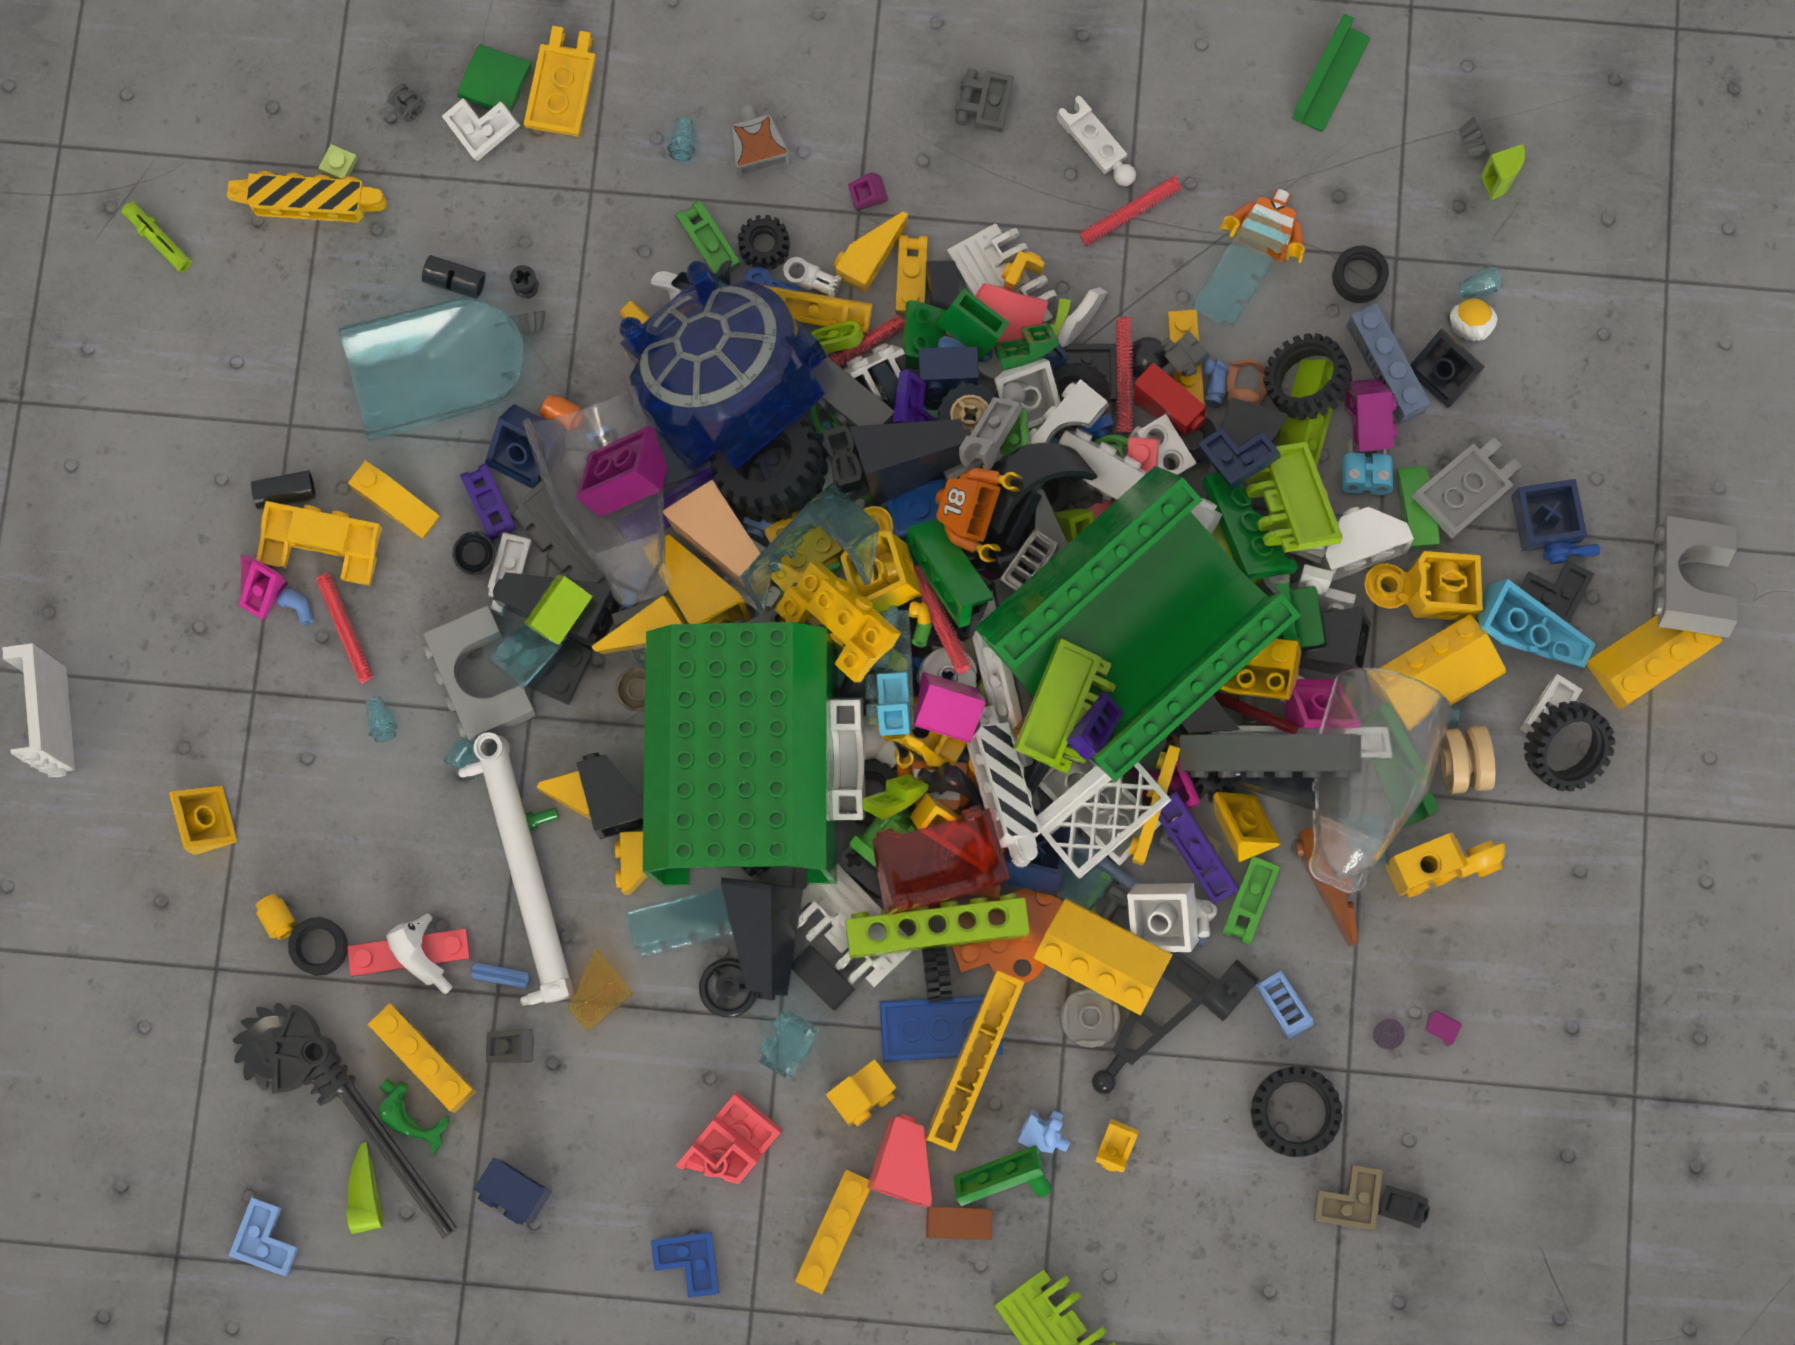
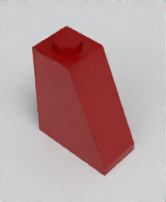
[1133,362,1206,437]

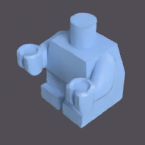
[1018,1109,1071,1153]

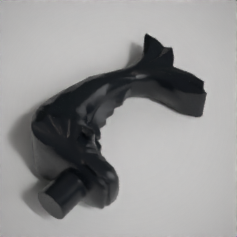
[917,762,987,821]

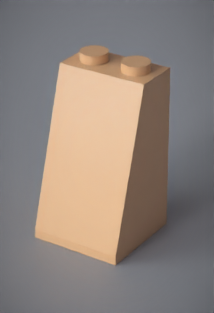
[663,480,774,597]

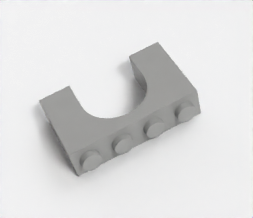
[1654,516,1738,638]
[422,606,537,744]

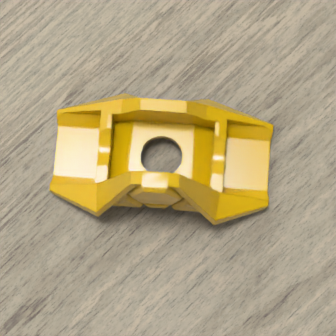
[871,695,967,768]

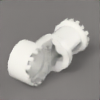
[783,257,842,297]

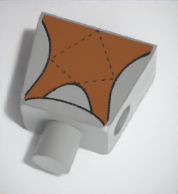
[732,106,790,178]

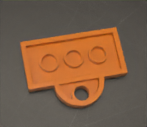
[942,889,1063,984]

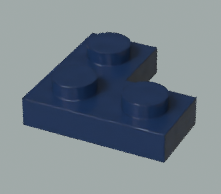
[1198,428,1281,489]

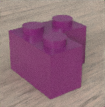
[1344,378,1398,452]

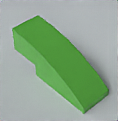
[1396,466,1440,551]

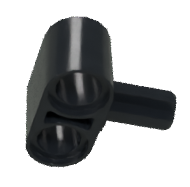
[1201,959,1259,1021]

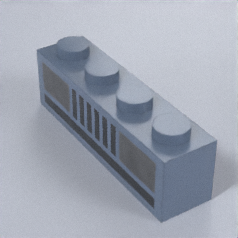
[1346,303,1430,425]

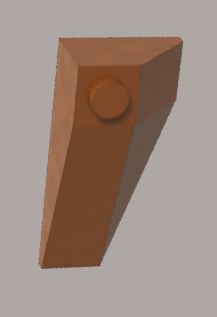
[1294,820,1359,947]

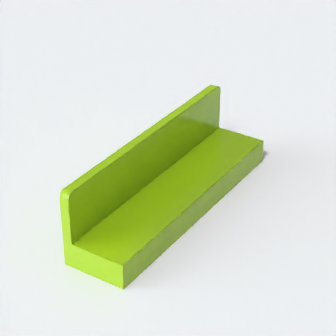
[1276,359,1334,467]

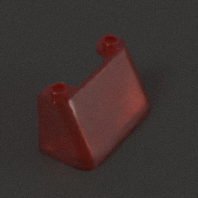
[872,806,1010,916]

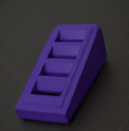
[1067,692,1124,759]

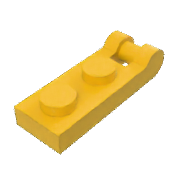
[895,235,928,314]

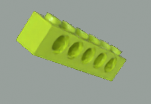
[845,894,1030,959]

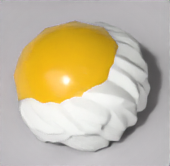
[1450,298,1498,342]

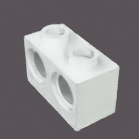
[1133,414,1196,475]
[1520,674,1583,733]

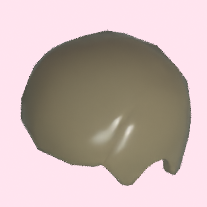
[615,667,645,712]

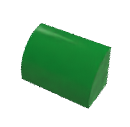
[937,288,1010,359]

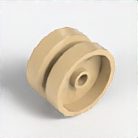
[1439,725,1496,795]

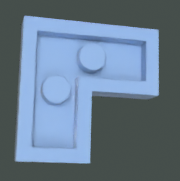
[228,1197,299,1277]

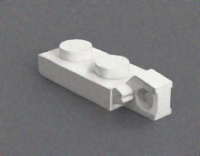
[488,533,532,616]

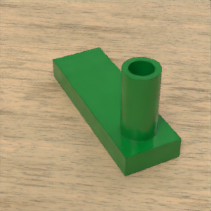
[954,1145,1052,1206]

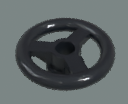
[699,958,758,1018]

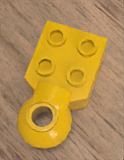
[840,506,922,615]
[1364,551,1483,621]
[1384,832,1506,898]

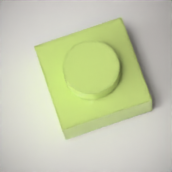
[318,144,358,179]

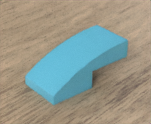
[877,671,911,736]

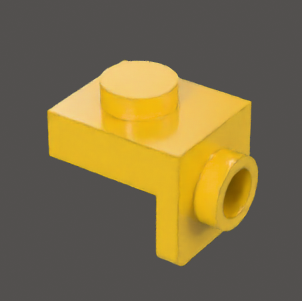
[1001,251,1045,291]
[1095,1119,1139,1172]

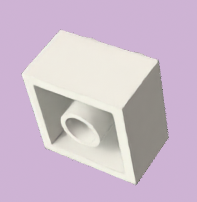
[1127,883,1199,952]

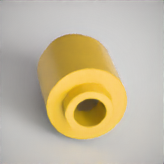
[255,894,297,940]

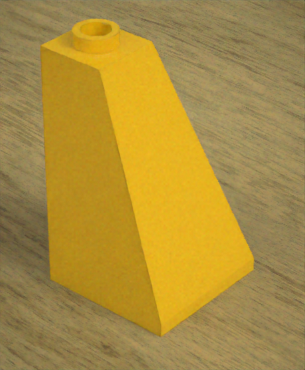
[643,534,751,624]

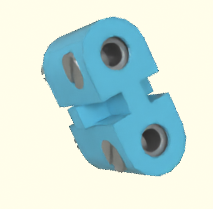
[1342,439,1393,495]

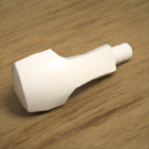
[386,913,453,994]

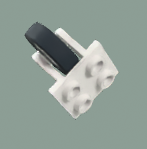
[843,343,905,410]

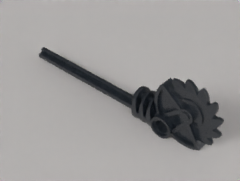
[233,1003,458,1239]

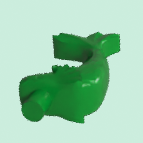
[379,1079,450,1154]

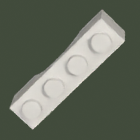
[1029,379,1109,491]
[830,697,866,820]

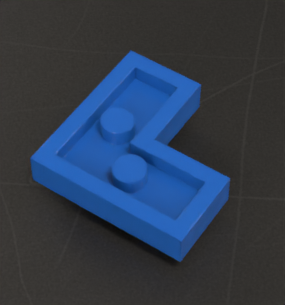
[651,1232,719,1298]

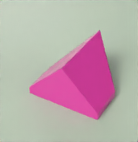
[238,554,288,620]

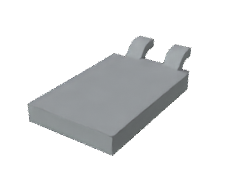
[1412,437,1522,539]

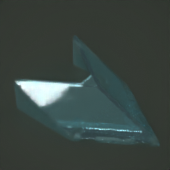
[739,483,879,612]

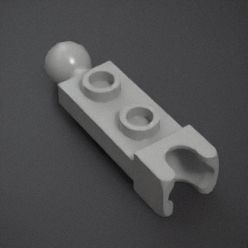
[959,382,1026,470]

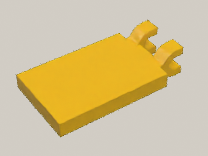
[524,26,597,137]

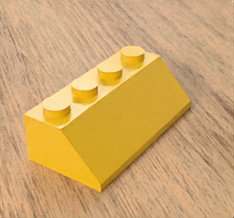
[1371,614,1506,732]
[1586,615,1723,711]
[1034,898,1173,1016]

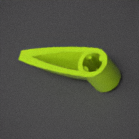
[346,1142,384,1234]

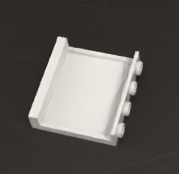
[2,643,75,777]

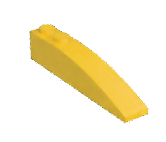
[925,970,1025,1151]

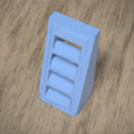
[1256,970,1314,1040]

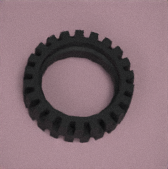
[1263,333,1353,420]
[1524,701,1615,792]
[1251,1067,1343,1157]

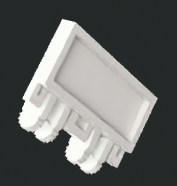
[947,223,1057,324]
[798,864,912,987]

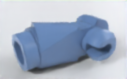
[1202,359,1230,407]

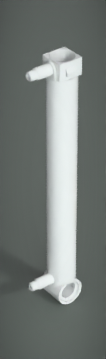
[458,732,575,1006]

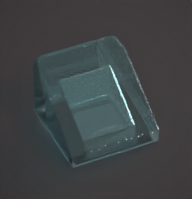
[444,737,480,780]

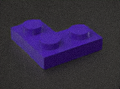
[893,369,938,423]

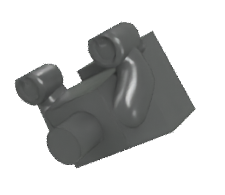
[1161,330,1210,377]

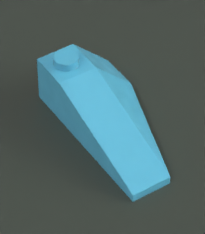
[1478,579,1596,669]

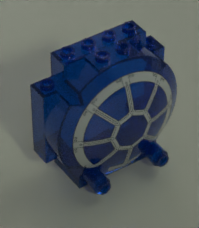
[620,261,828,470]

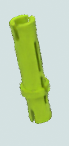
[121,201,192,273]

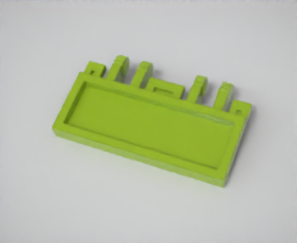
[1243,441,1343,553]
[1013,638,1116,774]
[994,1269,1116,1345]

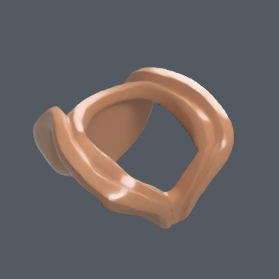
[1226,359,1267,406]

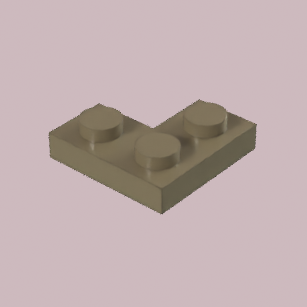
[1313,1165,1383,1231]

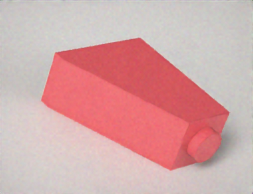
[867,1114,932,1208]

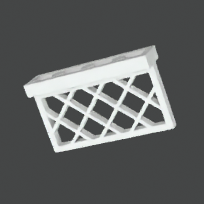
[1037,762,1172,879]

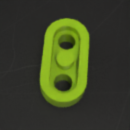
[806,321,864,355]

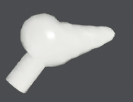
[1195,898,1217,938]

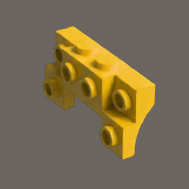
[256,501,382,586]
[775,562,901,682]

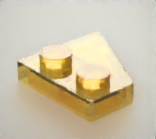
[568,949,634,1032]

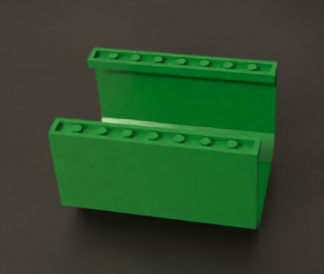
[974,466,1301,782]
[643,622,838,887]

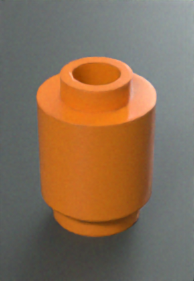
[540,394,585,433]

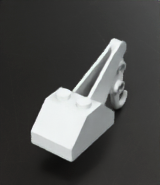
[1263,507,1414,594]

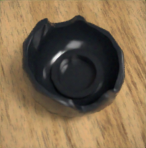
[1129,337,1169,379]
[452,531,497,575]

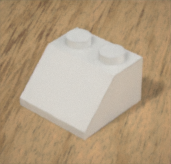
[994,357,1061,428]

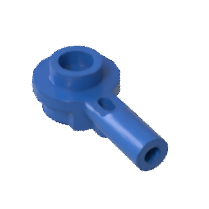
[743,267,800,294]
[1542,542,1600,564]

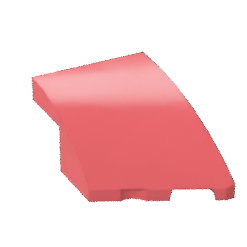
[946,283,1048,348]
[675,1091,783,1184]

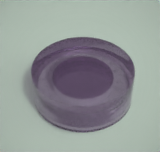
[1373,1019,1405,1050]

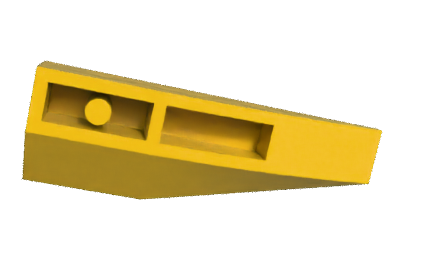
[1220,639,1301,700]

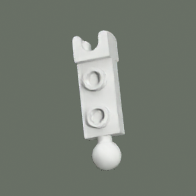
[1057,96,1136,186]

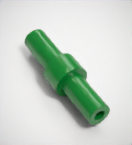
[525,807,559,831]

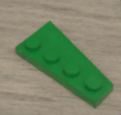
[1202,473,1298,579]

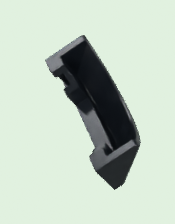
[987,442,1098,535]

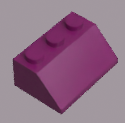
[576,425,667,517]

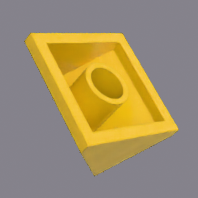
[169,786,237,855]
[1213,792,1281,862]

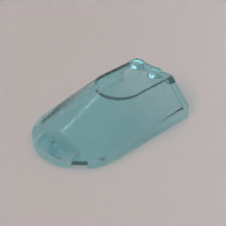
[338,299,524,440]

